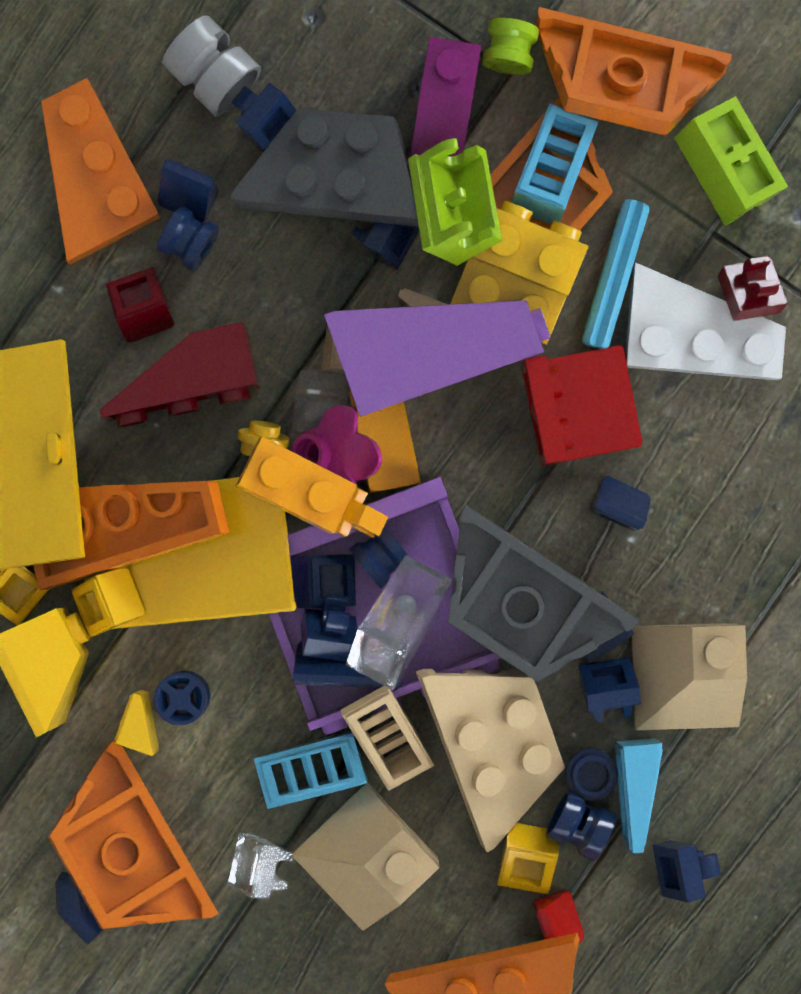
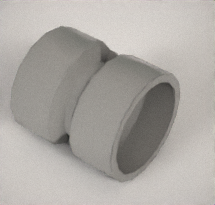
[162,16,261,117]

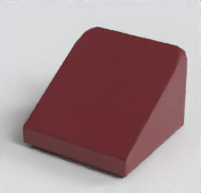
[106,266,175,342]

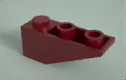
[100,322,260,427]

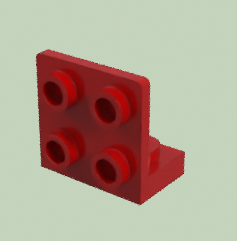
[521,345,643,467]

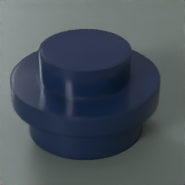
[565,748,618,801]

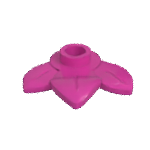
[291,405,382,484]

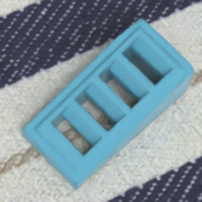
[511,103,599,224]
[254,730,368,809]
[614,738,663,853]

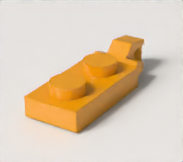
[236,437,388,538]

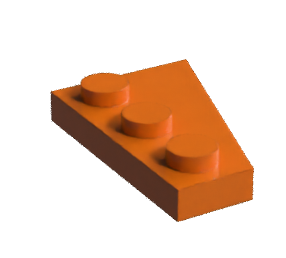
[41,78,161,265]

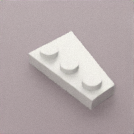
[625,262,786,381]

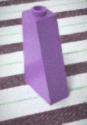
[324,300,551,417]

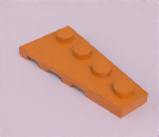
[33,481,230,590]

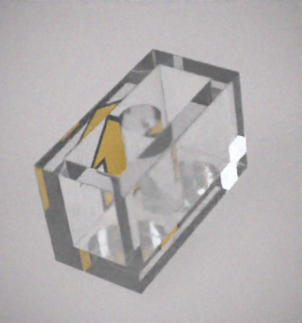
[346,555,453,690]

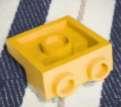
[450,201,589,345]

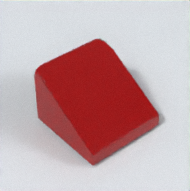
[532,890,584,944]

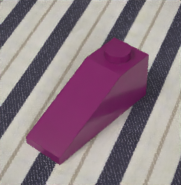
[410,37,482,157]

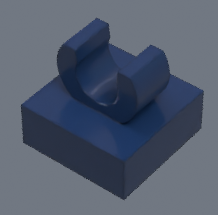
[231,83,296,152]
[352,222,419,270]
[300,595,360,663]
[578,657,641,723]
[652,840,721,903]

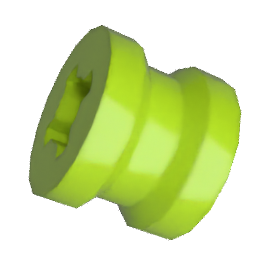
[482,18,539,75]

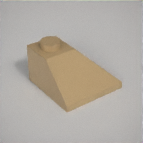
[631,623,747,730]
[291,782,439,931]

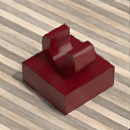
[717,256,788,321]

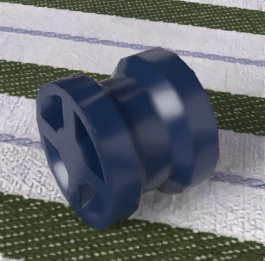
[157,206,220,272]
[349,526,414,589]
[154,670,211,726]

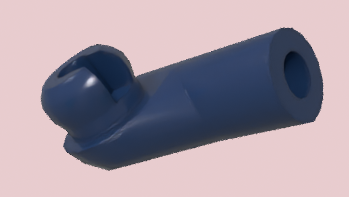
[55,872,103,945]

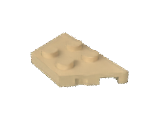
[416,668,565,852]

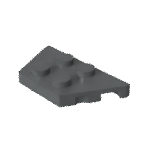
[230,109,419,227]
[448,504,640,682]

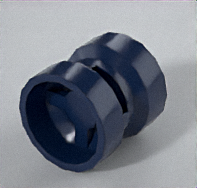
[546,790,617,861]

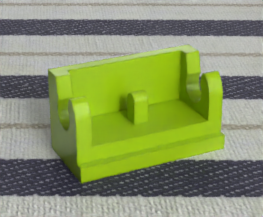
[674,96,788,226]
[408,138,502,266]

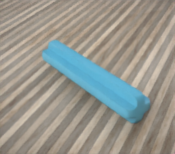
[581,199,650,350]

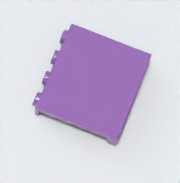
[269,477,501,735]

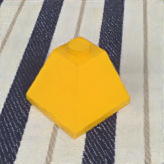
[0,607,90,737]

